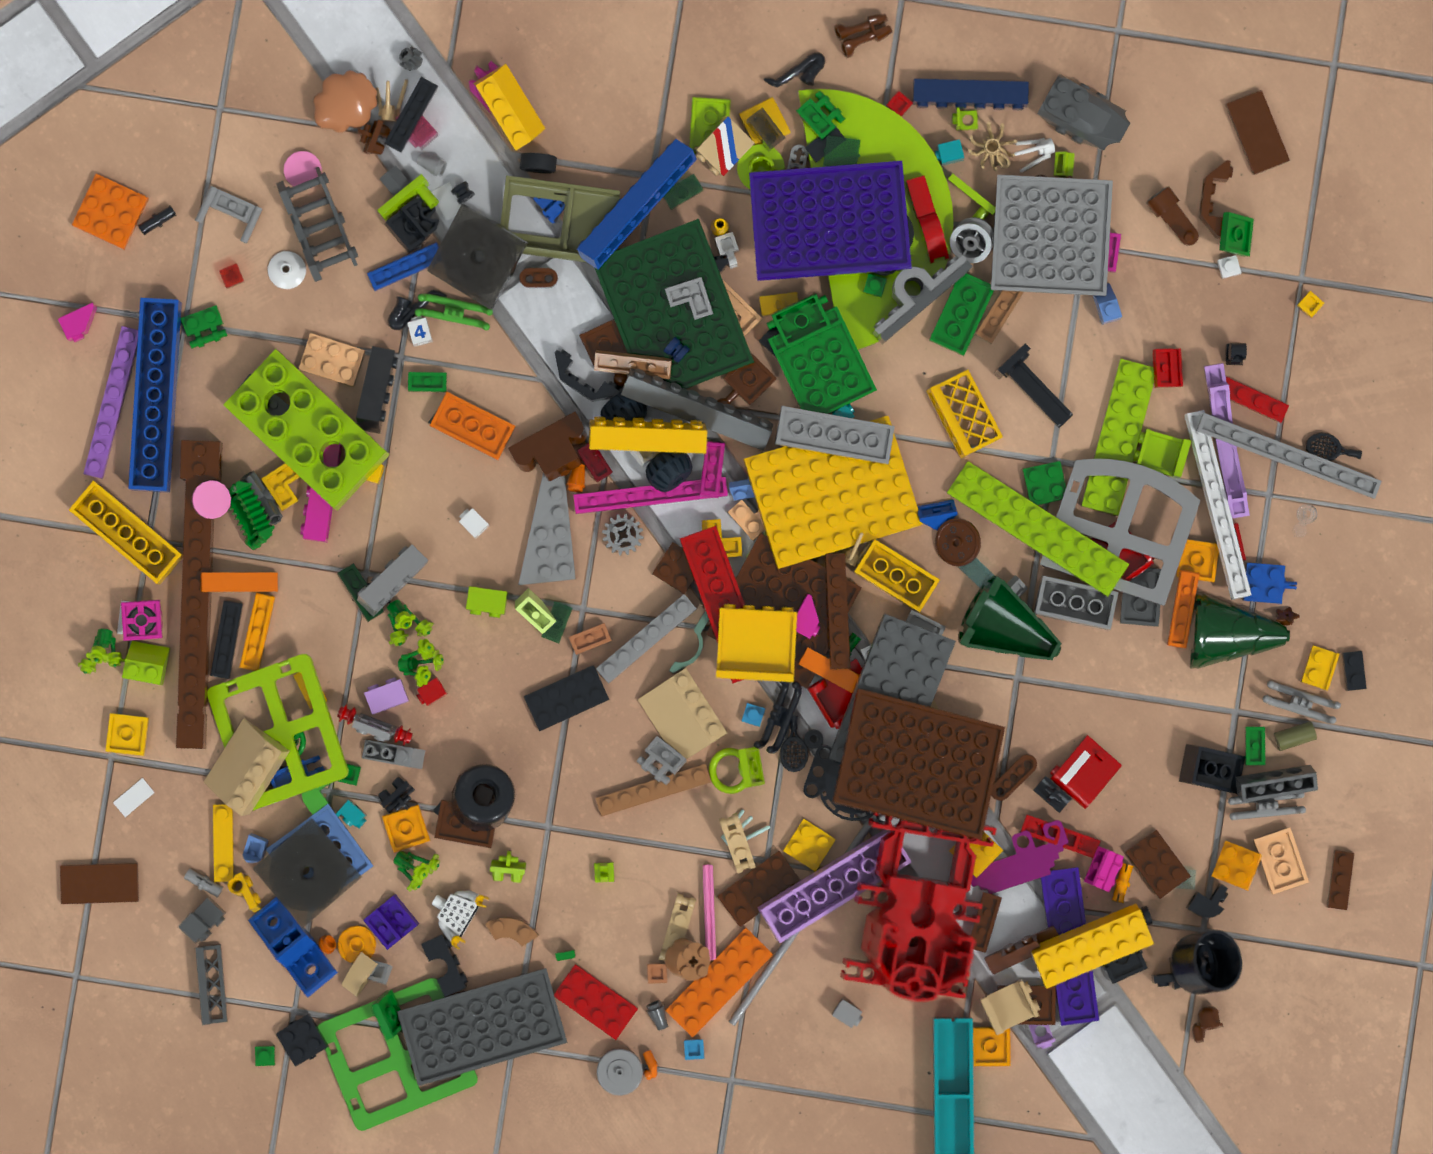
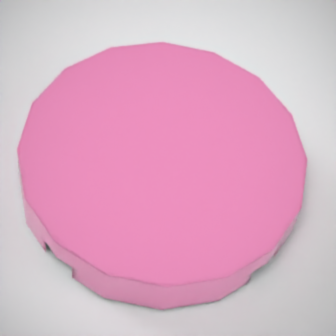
[284,151,322,187]
[192,480,231,519]

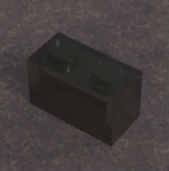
[746,107,785,152]

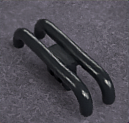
[754,681,802,754]

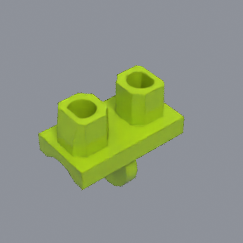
[490,851,526,883]

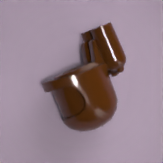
[1192,1006,1224,1043]

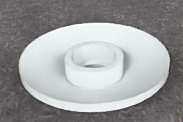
[268,251,306,289]

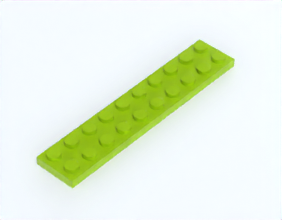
[947,461,1129,597]

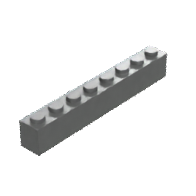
[621,368,774,451]

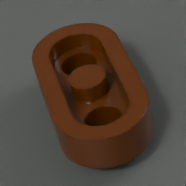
[519,268,558,288]

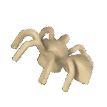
[968,121,1017,171]

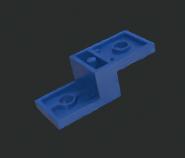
[248,896,338,997]

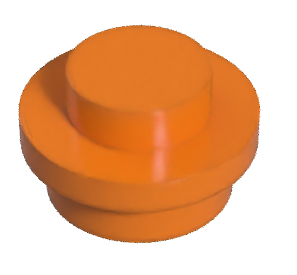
[318,935,336,954]

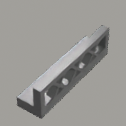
[195,945,228,1025]

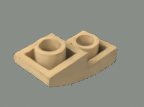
[342,952,378,997]

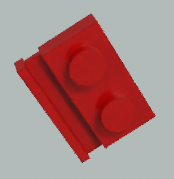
[1152,348,1183,388]

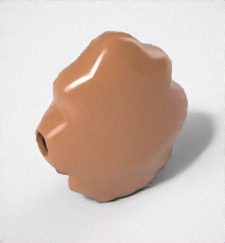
[313,70,377,133]

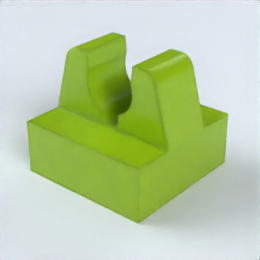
[594,862,615,883]

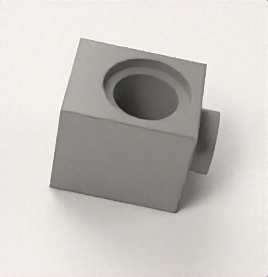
[832,998,863,1028]

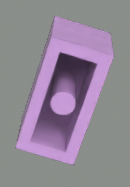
[364,677,409,715]

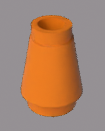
[566,464,585,493]

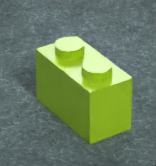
[466,586,508,618]

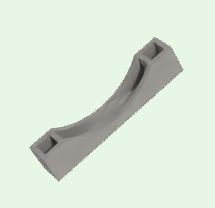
[596,594,697,684]

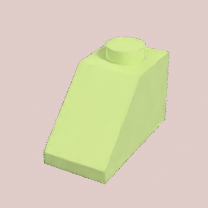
[515,588,556,634]

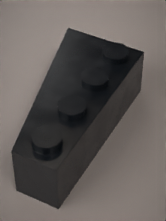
[356,346,398,434]

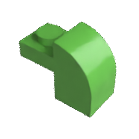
[302,784,330,815]

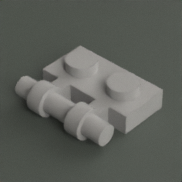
[637,736,687,785]

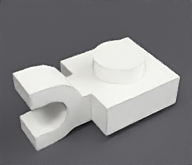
[715,232,739,269]

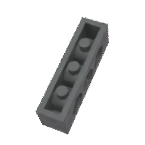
[1236,765,1318,803]

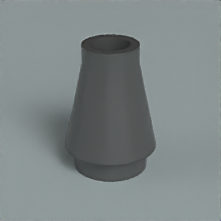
[646,1000,668,1031]

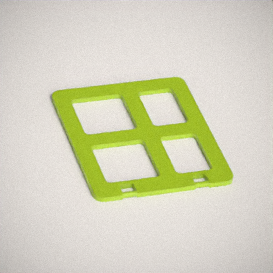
[207,654,349,811]

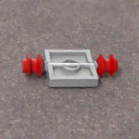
[337,704,413,746]

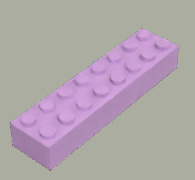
[757,829,911,943]

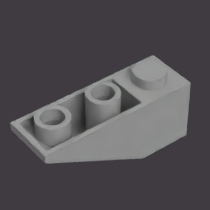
[362,740,425,769]

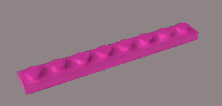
[573,477,728,514]

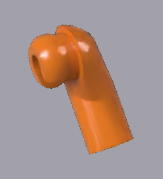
[642,1050,657,1080]

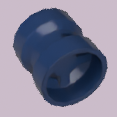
[663,337,690,363]

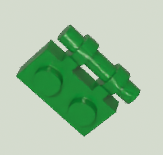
[796,91,845,140]
[181,305,228,349]

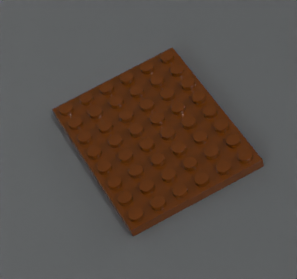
[832,689,1005,840]

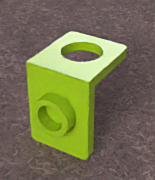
[952,107,978,130]

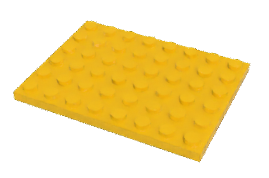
[743,415,923,569]

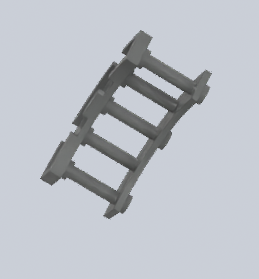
[276,167,359,282]

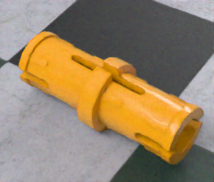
[1112,863,1134,903]

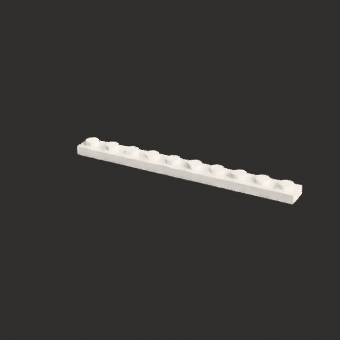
[1184,410,1251,600]

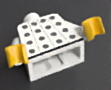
[432,890,489,950]

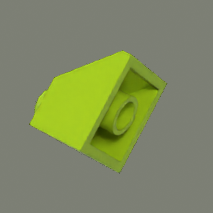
[122,641,170,685]

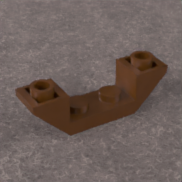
[1199,160,1233,239]

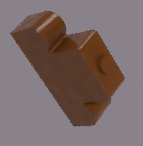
[508,411,587,481]

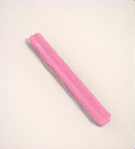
[703,864,716,960]

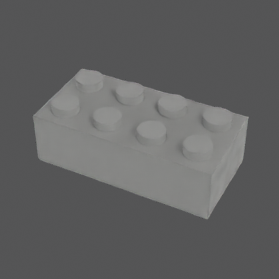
[1034,576,1118,630]

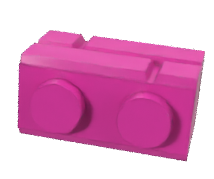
[1084,846,1124,892]

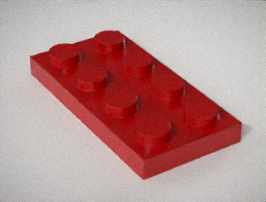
[554,964,638,1040]

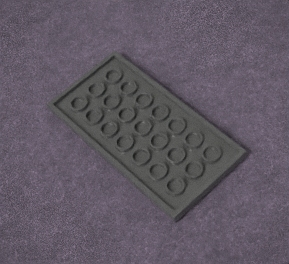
[828,613,956,763]
[397,968,567,1086]

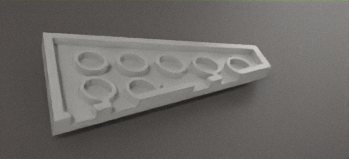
[518,473,576,585]

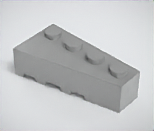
[357,545,428,617]

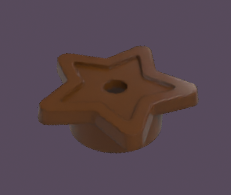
[1275,607,1300,626]

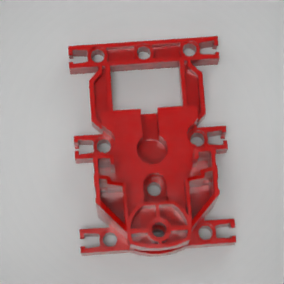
[840,813,997,1002]

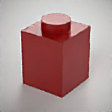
[416,677,448,706]

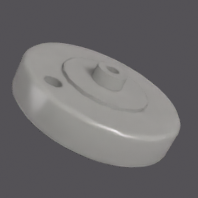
[597,1048,643,1095]

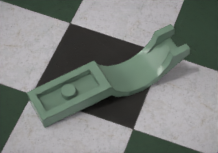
[669,611,709,674]

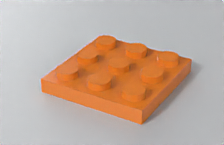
[72,174,149,250]

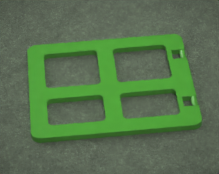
[318,978,478,1131]

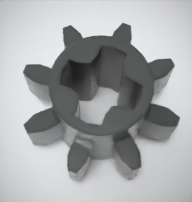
[399,46,423,71]

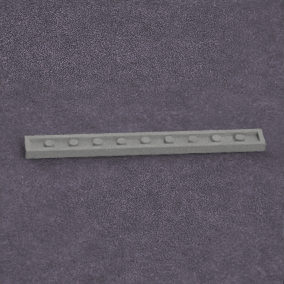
[1196,413,1382,499]

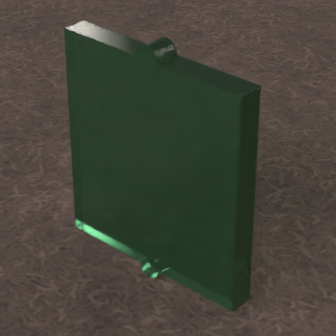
[823,135,860,167]

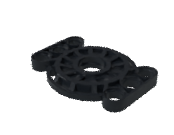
[803,745,893,823]

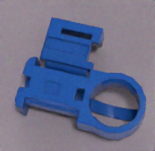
[533,194,565,223]

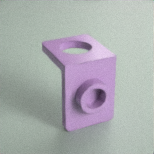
[1029,1025,1056,1049]

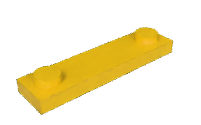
[213,804,234,882]

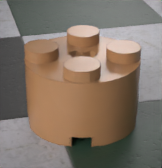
[665,938,710,981]

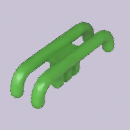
[415,293,493,330]

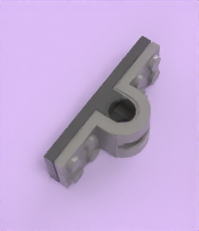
[873,255,973,345]

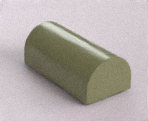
[1274,721,1317,751]

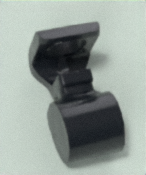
[1225,343,1247,366]

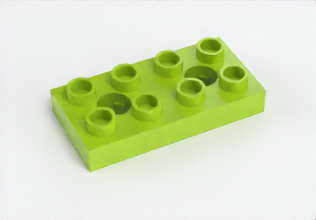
[223,349,390,511]

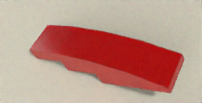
[1021,815,1101,858]

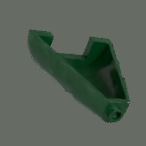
[958,576,1062,660]
[1190,592,1290,669]

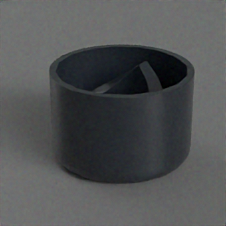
[452,764,515,831]
[1171,930,1242,995]

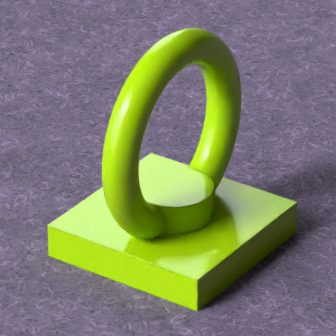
[709,747,765,794]

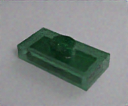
[663,174,704,210]
[541,601,573,644]

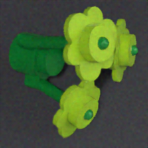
[398,639,444,687]
[393,851,440,892]

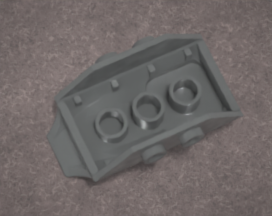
[1037,74,1130,150]

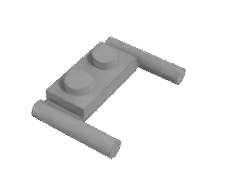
[195,186,263,244]

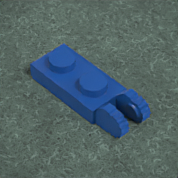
[271,755,325,789]

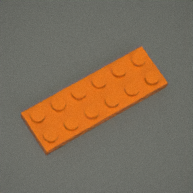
[665,928,774,1037]

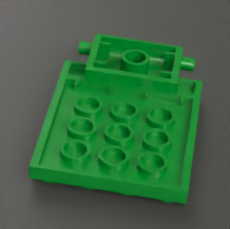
[766,293,877,414]

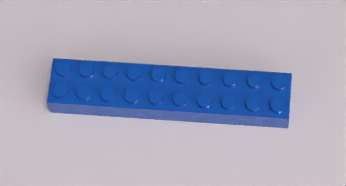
[128,298,182,493]

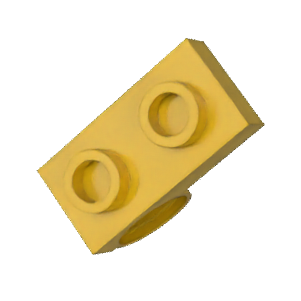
[228,872,261,912]

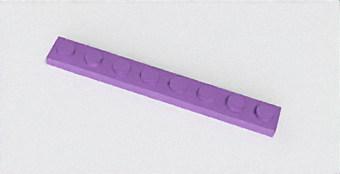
[83,326,138,479]

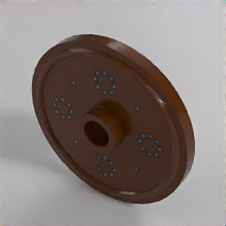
[935,518,981,566]

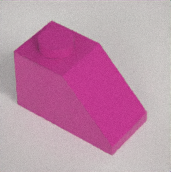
[58,303,97,342]
[796,594,820,639]

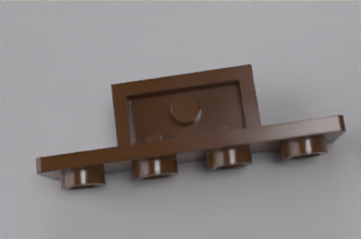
[984,925,1059,974]

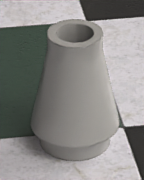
[417,154,447,176]

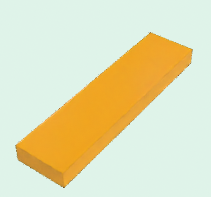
[239,593,275,671]

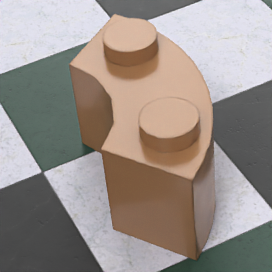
[485,917,539,946]

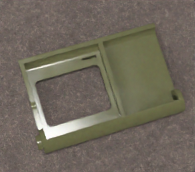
[494,175,620,263]

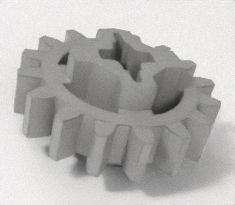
[602,514,644,556]

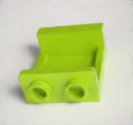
[1133,428,1191,479]

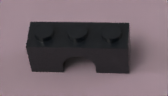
[421,934,468,997]

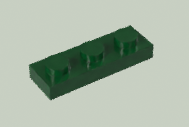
[337,563,384,622]

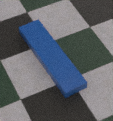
[367,242,445,291]

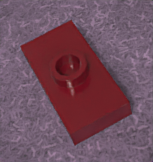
[576,443,613,483]

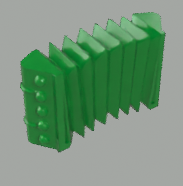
[228,481,275,550]

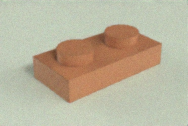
[569,623,612,655]

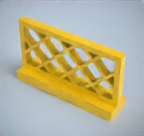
[926,370,1003,459]

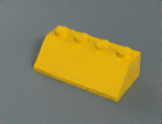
[473,63,546,151]

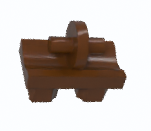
[357,119,391,155]

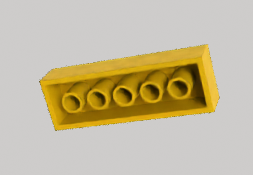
[589,416,707,453]
[69,480,183,585]
[1031,903,1154,989]

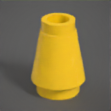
[711,218,730,236]

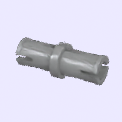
[184,868,223,898]

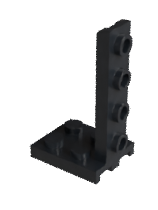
[994,343,1073,428]

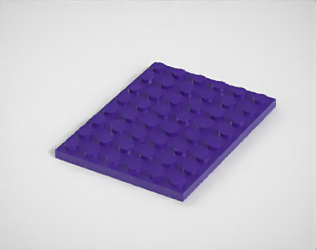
[749,161,912,281]

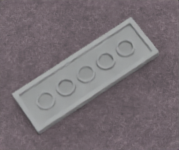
[775,406,895,464]

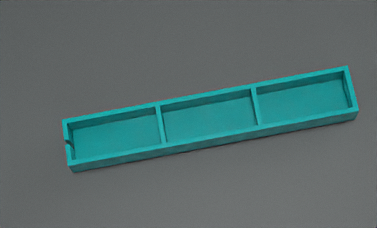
[933,1017,974,1154]

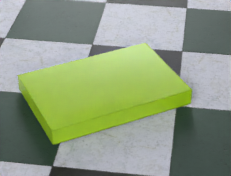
[689,97,731,154]

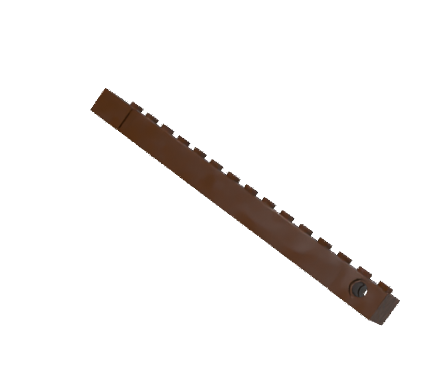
[176,440,223,749]

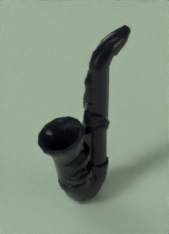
[764,53,826,87]
[388,290,447,330]

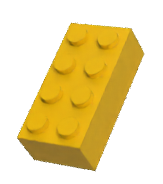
[854,539,940,613]

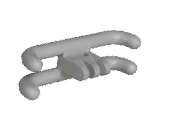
[1262,681,1341,724]
[1228,793,1306,820]

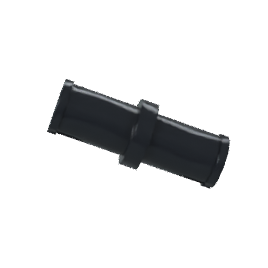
[138,205,177,236]

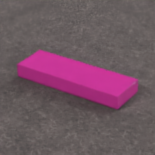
[700,441,725,498]

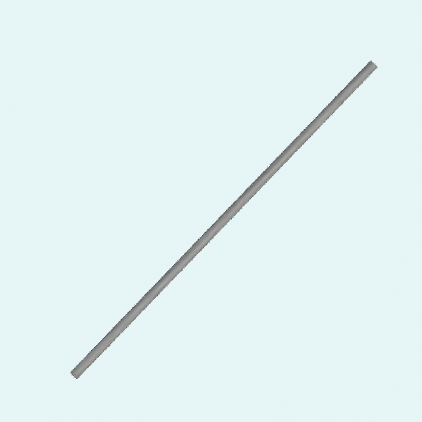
[729,814,880,1026]

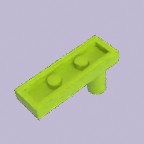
[948,173,995,220]
[377,174,439,221]

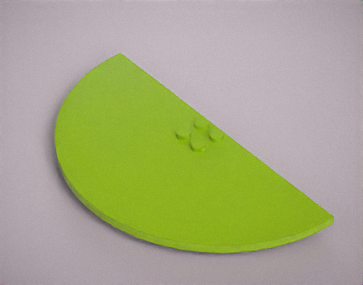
[798,89,953,350]

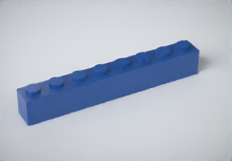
[577,139,697,269]

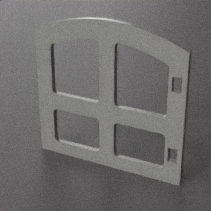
[1040,459,1200,606]

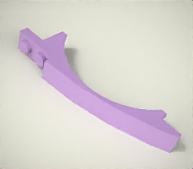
[1204,363,1250,519]

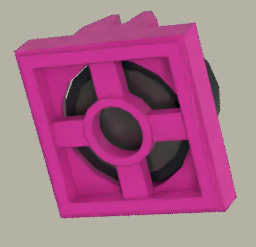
[121,600,163,641]

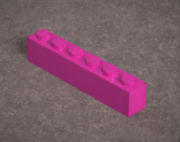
[300,444,342,543]

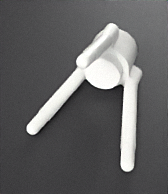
[1014,138,1055,173]

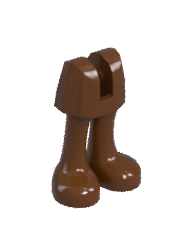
[834,14,893,58]

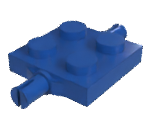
[1243,562,1297,604]

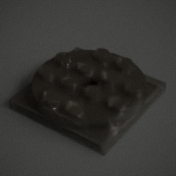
[427,204,528,310]
[253,818,362,928]

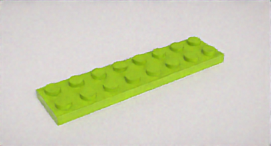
[1081,359,1154,516]

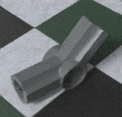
[240,470,283,525]

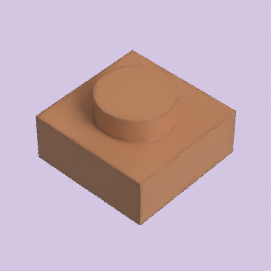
[647,963,667,984]

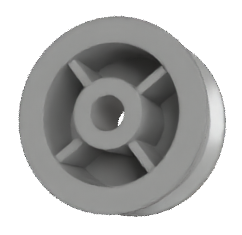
[950,217,994,263]

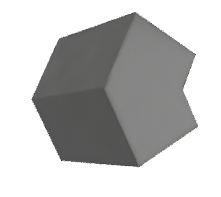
[380,166,410,196]

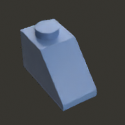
[1093,283,1122,325]

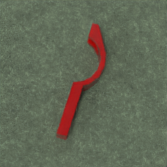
[906,175,949,264]

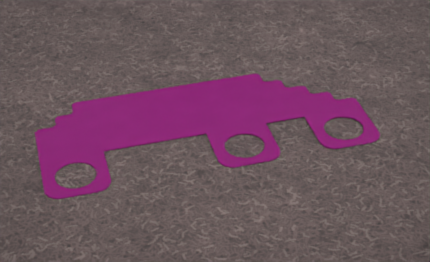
[971,820,1068,894]

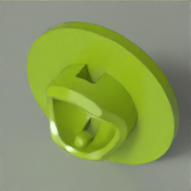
[737,144,785,189]

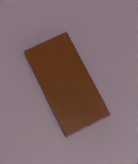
[1226,90,1290,175]
[60,863,139,904]

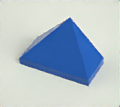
[917,499,958,531]

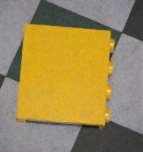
[716,604,797,682]

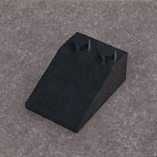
[1178,744,1245,794]

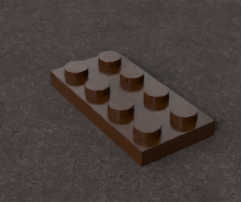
[717,851,801,927]

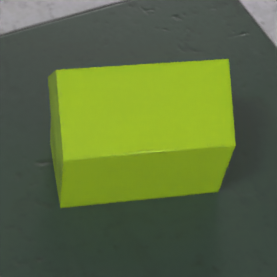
[1054,152,1075,178]

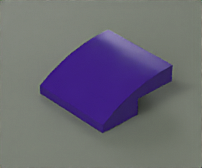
[363,894,419,950]

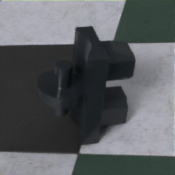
[1033,776,1072,813]
[378,777,415,813]

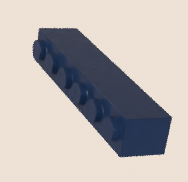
[913,79,1029,111]

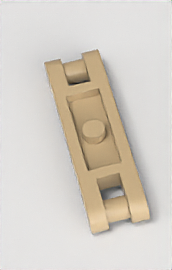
[719,813,756,873]
[659,893,696,961]

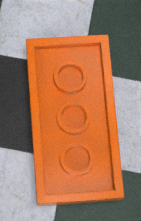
[430,392,515,460]

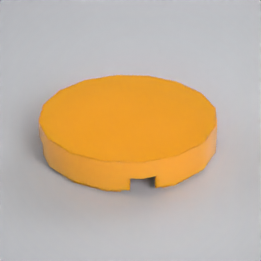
[337,925,376,963]

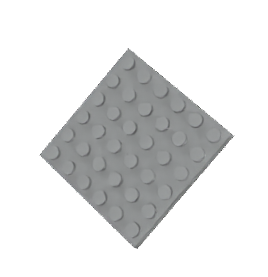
[991,175,1113,296]

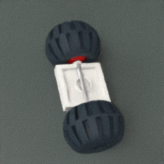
[600,392,692,492]

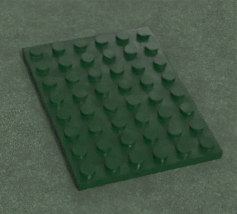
[594,218,754,389]

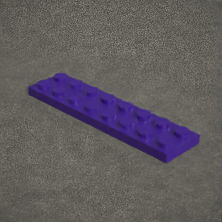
[1040,867,1100,1026]

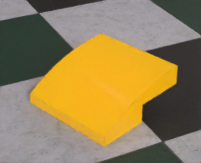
[739,97,791,145]

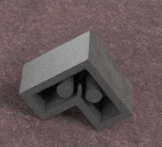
[178,897,226,943]

